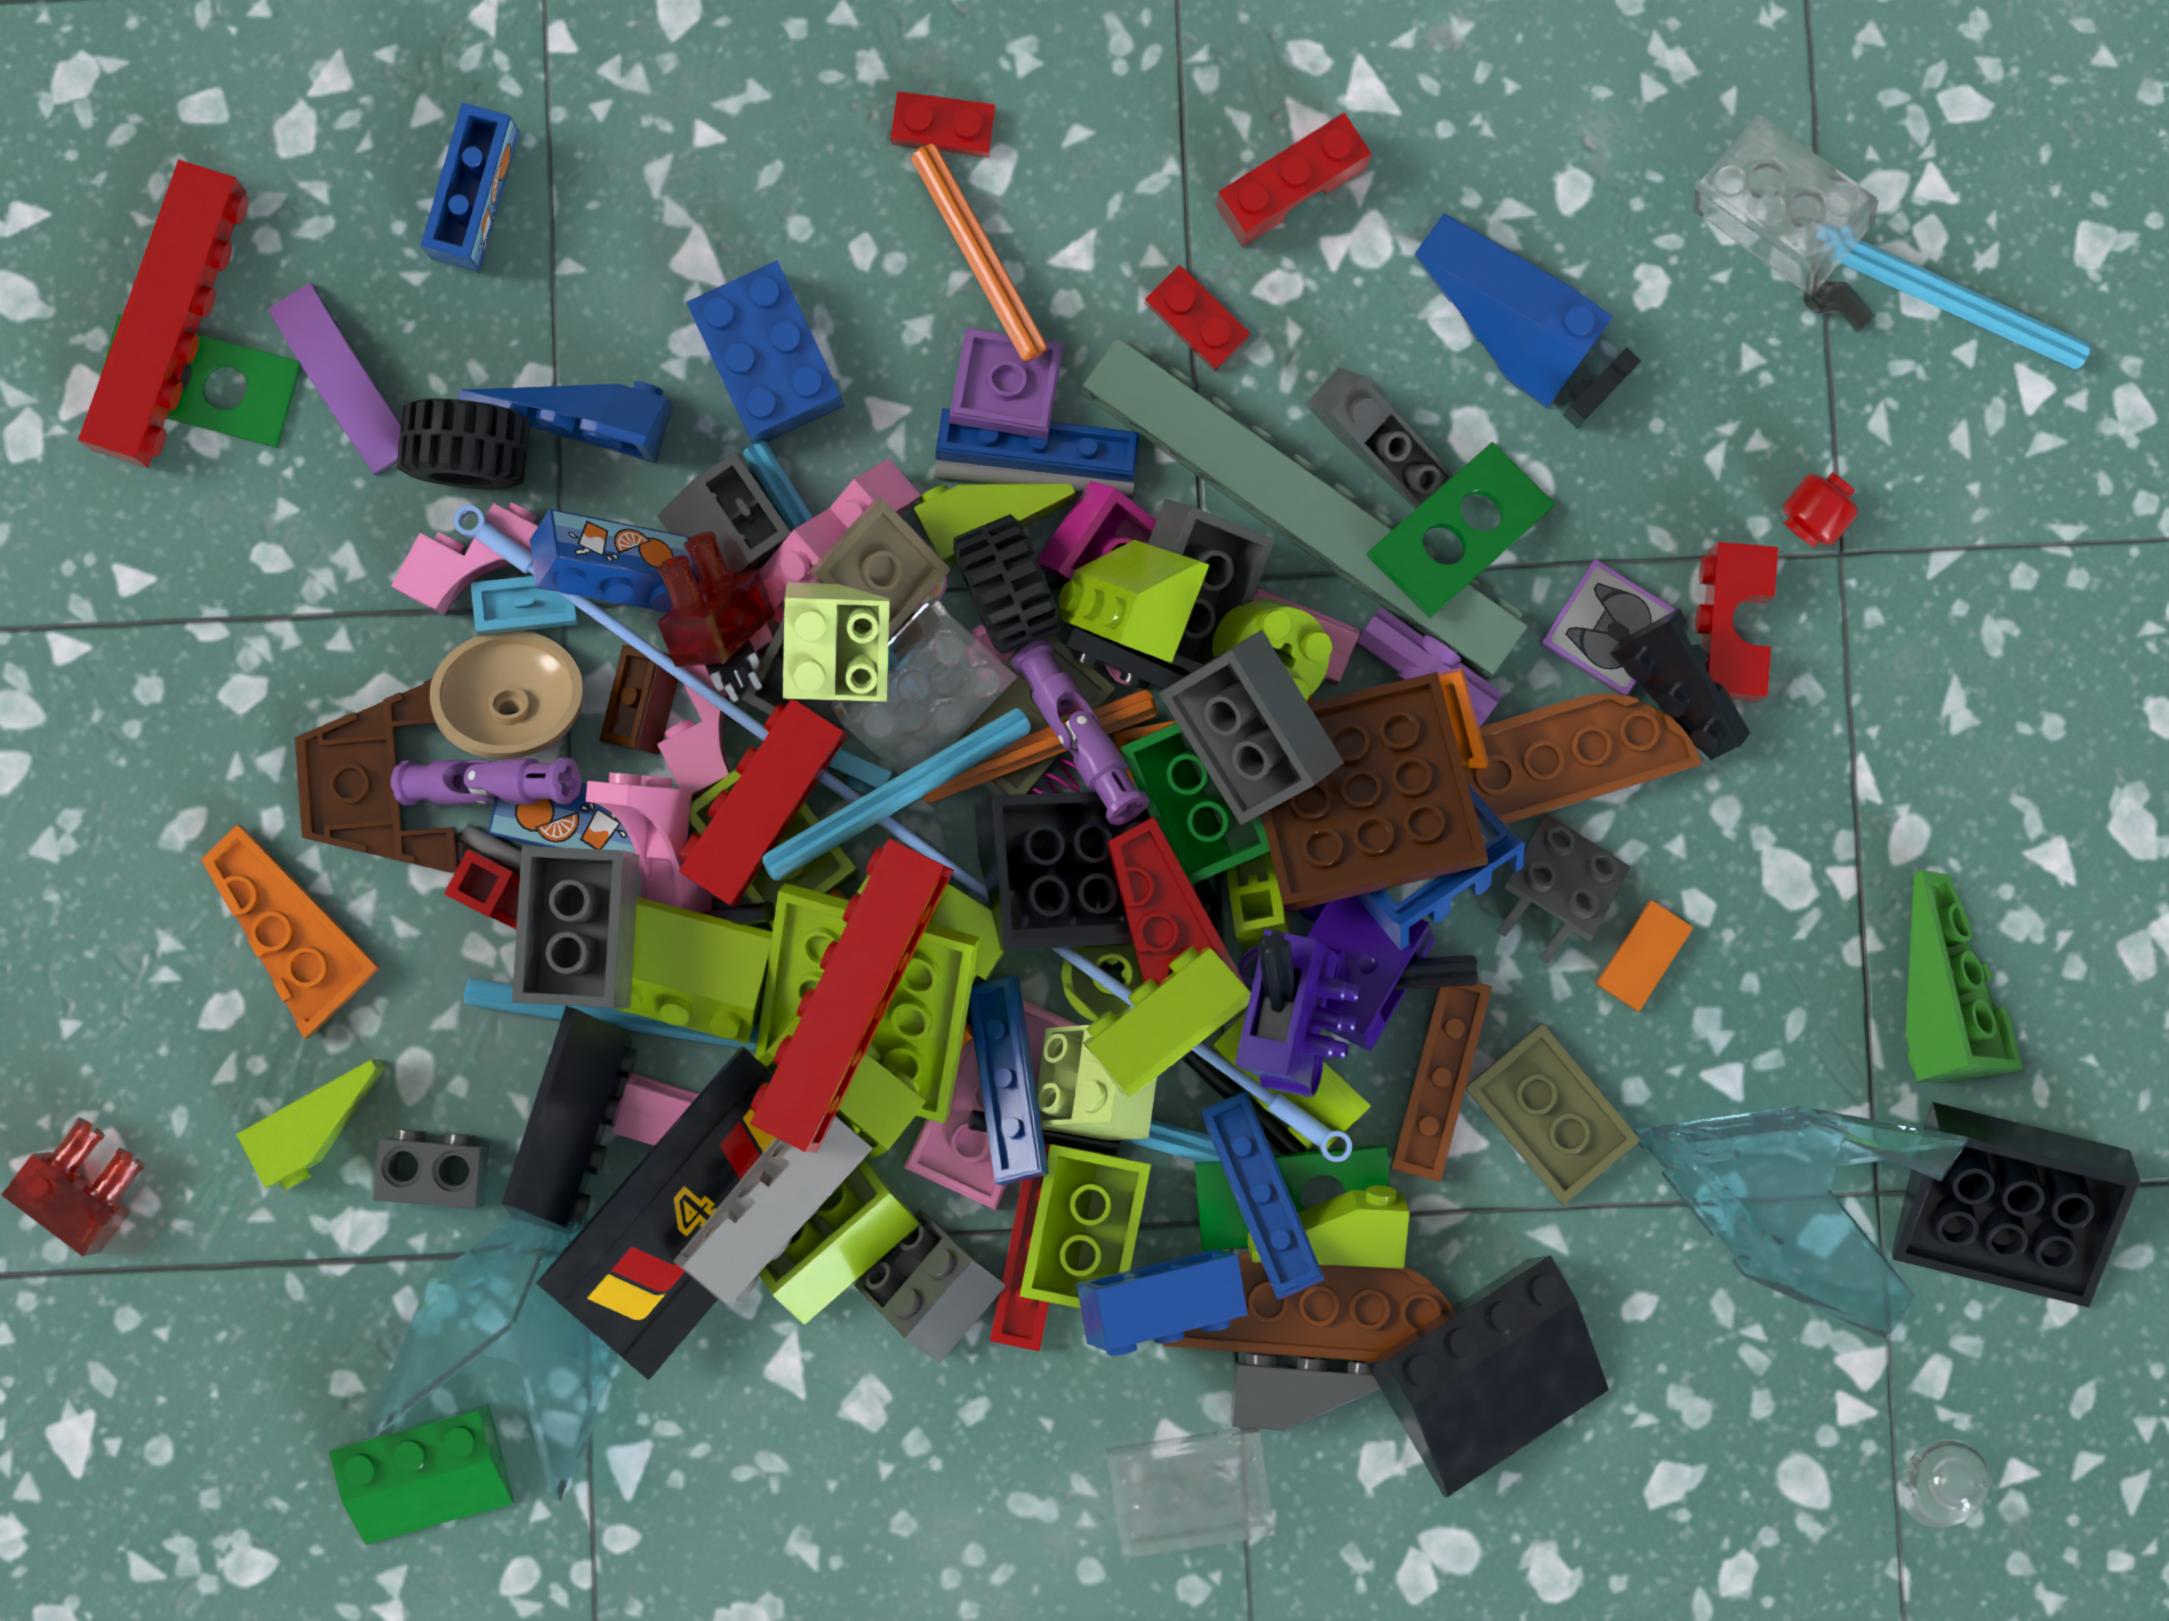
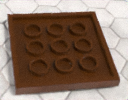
[1261,672,1488,912]

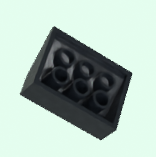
[974,790,1195,951]
[1891,1102,2140,1308]
[1366,1255,1609,1497]

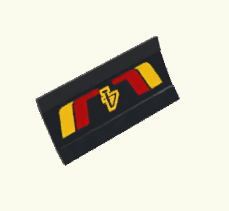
[536,1046,776,1380]

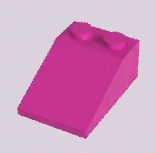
[1037,481,1156,585]

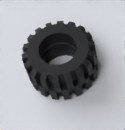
[397,398,530,489]
[953,514,1060,655]

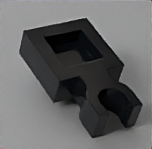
[1563,347,1641,429]
[700,632,763,703]

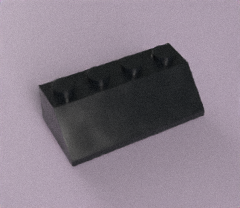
[502,1006,638,1235]

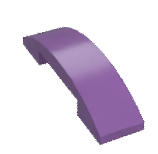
[268,283,401,475]

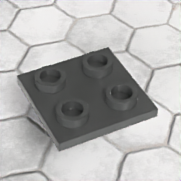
[1496,813,1631,964]

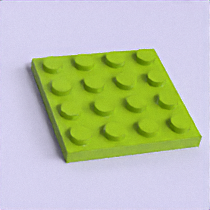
[755,883,980,1124]

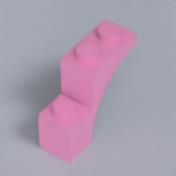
[746,458,922,623]
[391,502,538,616]
[657,620,774,801]
[586,772,713,912]

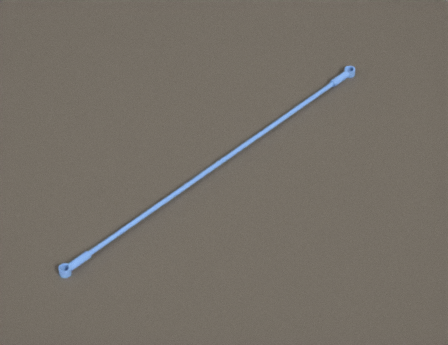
[453,505,1352,1162]

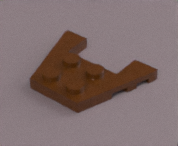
[295,678,460,873]

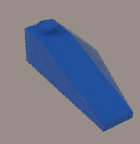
[1415,213,1613,408]
[457,381,673,464]

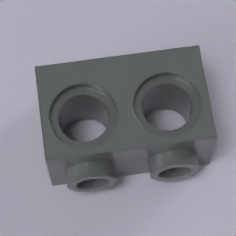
[373,1129,489,1209]

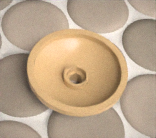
[430,631,583,759]

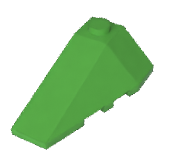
[1906,870,2023,1084]

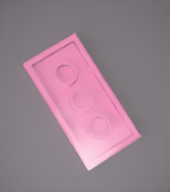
[904,999,1080,1210]

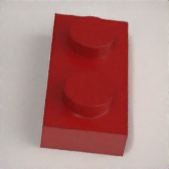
[891,91,996,158]
[1144,264,1250,372]

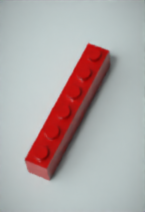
[78,159,248,468]
[750,838,954,1153]

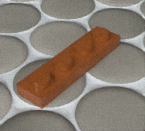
[1390,982,1492,1182]

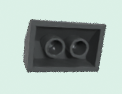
[1159,630,1344,825]

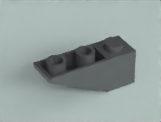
[1305,368,1454,509]
[1230,1353,1381,1431]

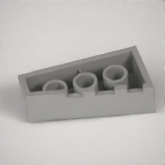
[673,1116,873,1306]

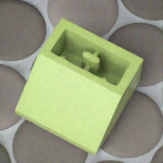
[783,582,890,702]
[1036,1025,1157,1140]

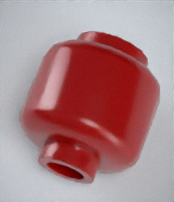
[1783,472,1858,548]

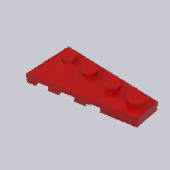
[1107,817,1248,989]

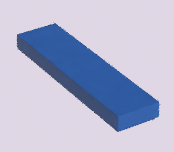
[936,408,1140,483]
[969,975,1049,1186]
[1199,1091,1326,1300]

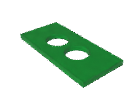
[100,314,301,448]
[1366,441,1556,619]
[1194,1144,1390,1251]

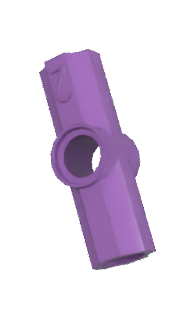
[1356,607,1504,728]

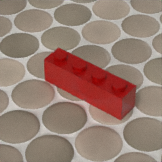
[678,699,849,906]

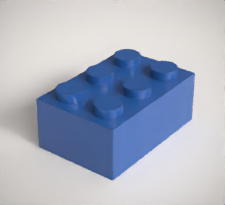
[686,260,845,444]

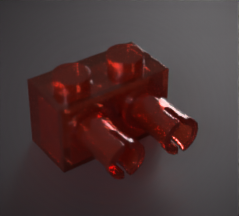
[657,531,775,667]
[1,1117,146,1256]

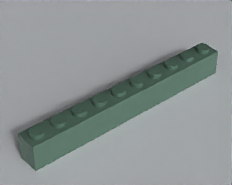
[1082,337,1528,680]

